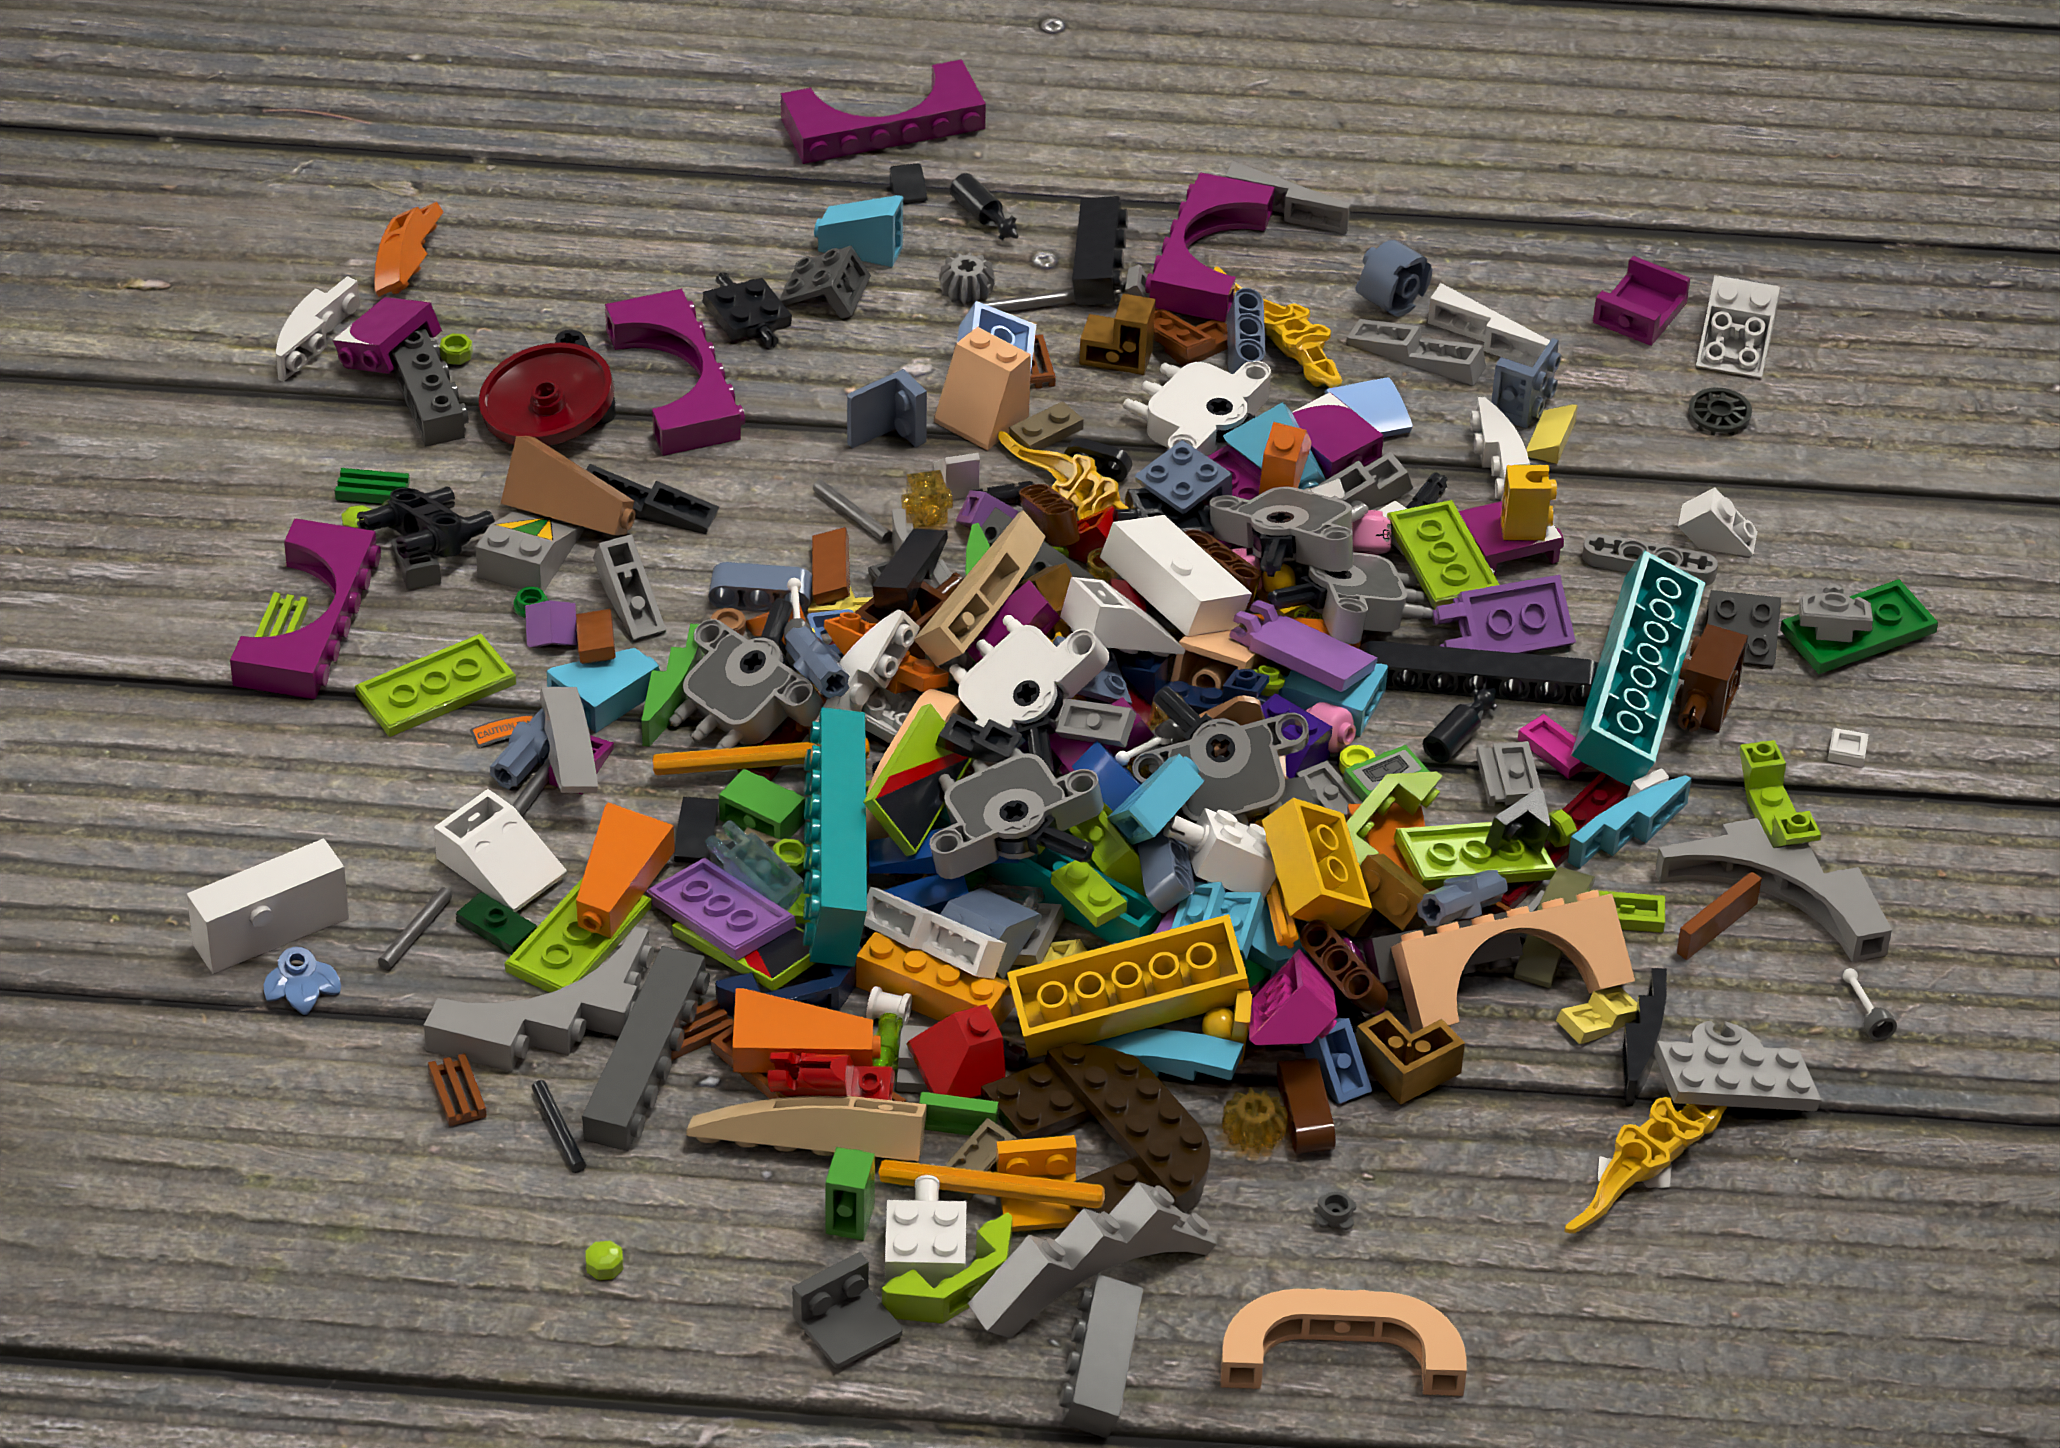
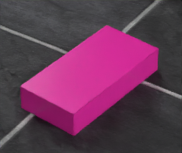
[1517,714,1589,779]

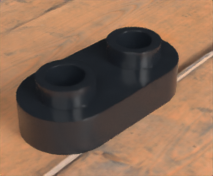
[1064,438,1132,482]

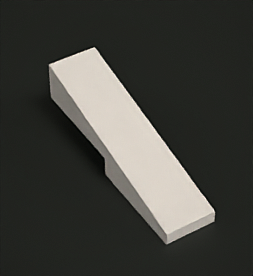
[1428,283,1550,367]
[864,887,1007,979]

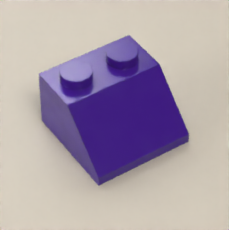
[1261,693,1333,779]

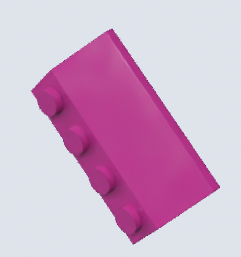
[1249,949,1337,1045]

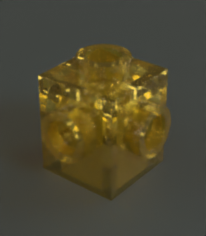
[901,470,953,528]

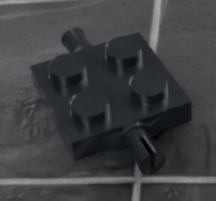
[702,272,792,349]
[1113,488,1215,537]

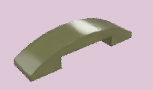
[1514,867,1595,988]

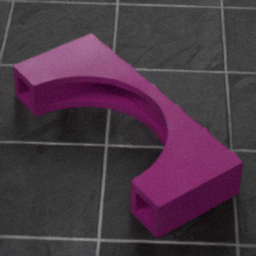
[780,59,986,164]
[1145,172,1275,322]
[605,289,745,456]
[230,518,381,699]
[966,580,1155,775]

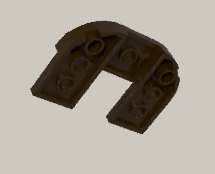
[980,1042,1210,1214]

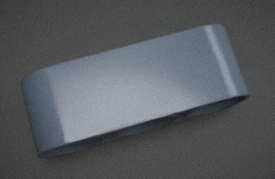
[1227,288,1265,374]
[708,562,812,612]
[1137,820,1195,913]

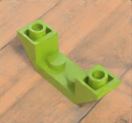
[1739,740,1821,848]
[1346,771,1442,866]
[1068,810,1148,898]
[882,1212,1013,1324]

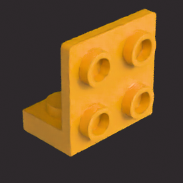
[996,1135,1079,1232]

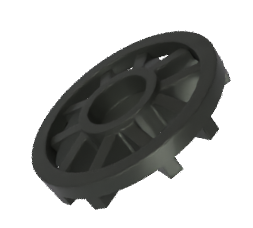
[1689,387,1752,436]

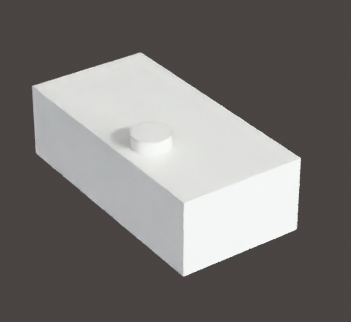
[1100,515,1252,637]
[187,839,349,974]

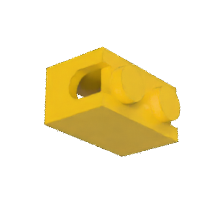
[1500,465,1557,540]

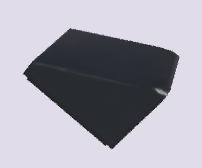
[890,163,927,204]

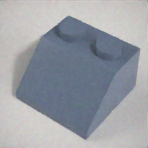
[940,888,1042,979]

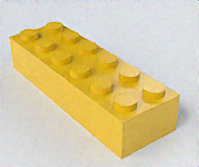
[1007,914,1250,1059]

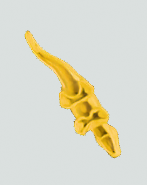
[1214,266,1342,388]
[998,431,1129,520]
[1564,1097,1728,1234]

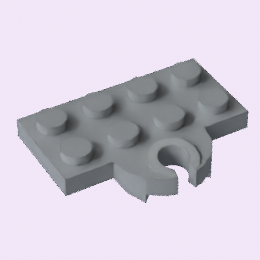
[1653,1021,1821,1111]

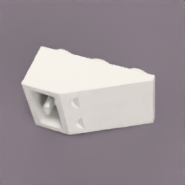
[1696,275,1780,379]
[1060,577,1185,657]
[434,789,567,912]

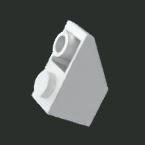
[1678,487,1757,557]

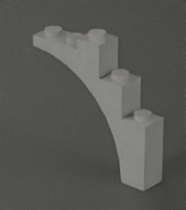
[1655,818,1892,962]
[424,926,654,1072]
[968,1182,1217,1339]

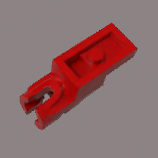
[767,1052,895,1101]

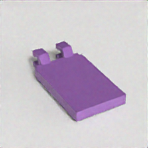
[1432,574,1576,654]
[1229,600,1377,692]

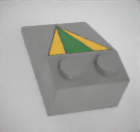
[475,509,585,592]

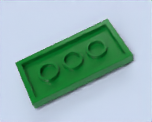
[1780,579,1939,674]

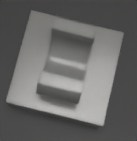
[1116,264,1150,303]

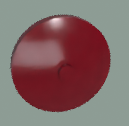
[479,343,615,446]

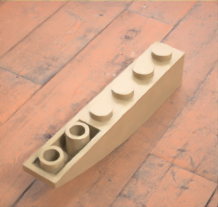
[914,510,1046,666]
[686,1095,927,1163]

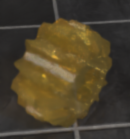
[1221,1087,1288,1154]

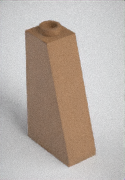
[500,436,635,536]

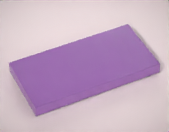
[646,858,796,960]

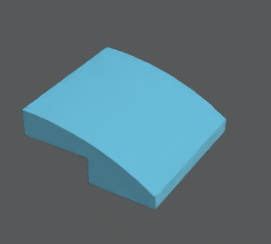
[1171,882,1265,960]

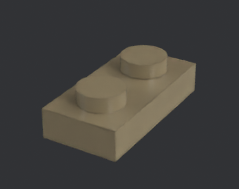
[1009,401,1084,450]

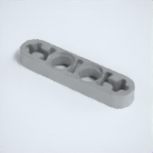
[1582,534,1718,586]

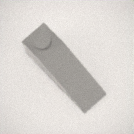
[593,534,666,641]

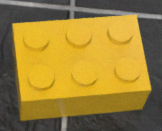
[1262,798,1372,931]

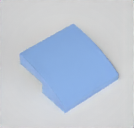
[1325,377,1413,437]

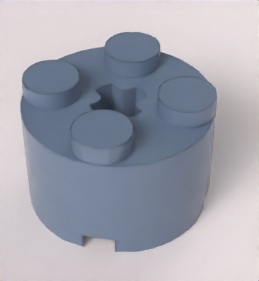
[1355,240,1432,317]

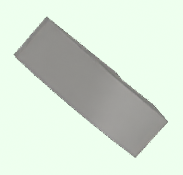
[1319,452,1413,509]

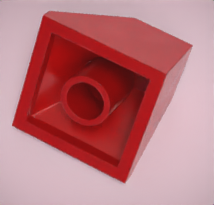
[906,1004,1006,1099]

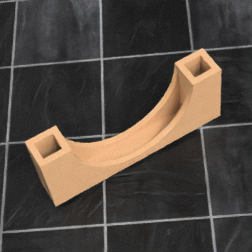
[1391,890,1635,1033]

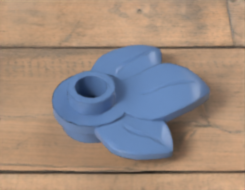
[264,947,341,1015]

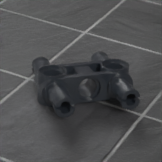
[357,486,495,559]

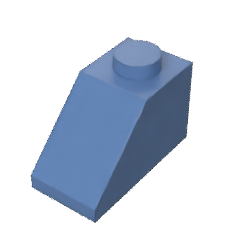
[1302,1018,1372,1104]

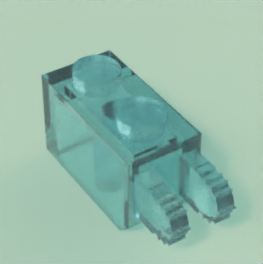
[705,820,803,910]

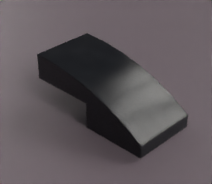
[936,713,1022,762]
[674,796,719,863]

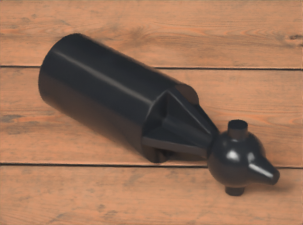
[949,173,1019,241]
[1422,688,1498,763]

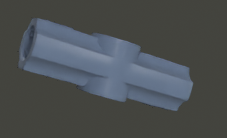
[785,626,850,699]
[490,708,550,789]
[1417,870,1508,926]

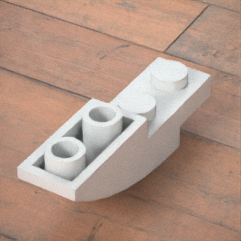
[276,276,360,382]
[1470,397,1530,501]
[815,609,920,722]

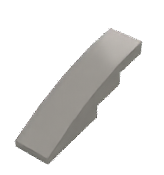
[540,687,598,793]

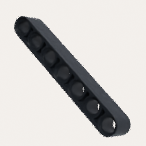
[1359,641,1599,707]

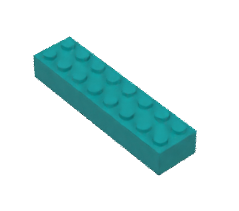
[1571,550,1706,787]
[803,707,867,967]

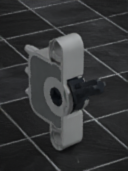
[1209,487,1368,577]
[1267,552,1433,644]
[669,598,825,749]
[1132,686,1309,826]
[929,747,1104,879]

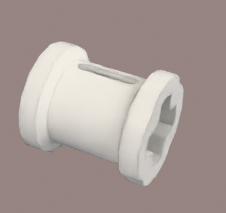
[866,986,913,1027]

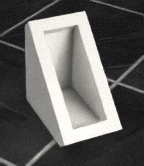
[933,453,980,501]

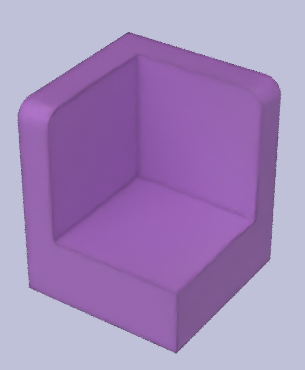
[956,490,1018,528]
[525,600,577,648]

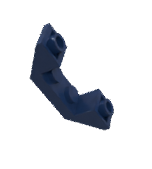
[1121,650,1269,715]
[715,946,861,1018]

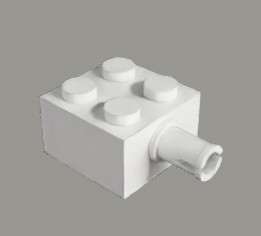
[1163,808,1277,899]
[885,1175,966,1288]

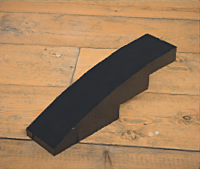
[1621,968,1667,1106]

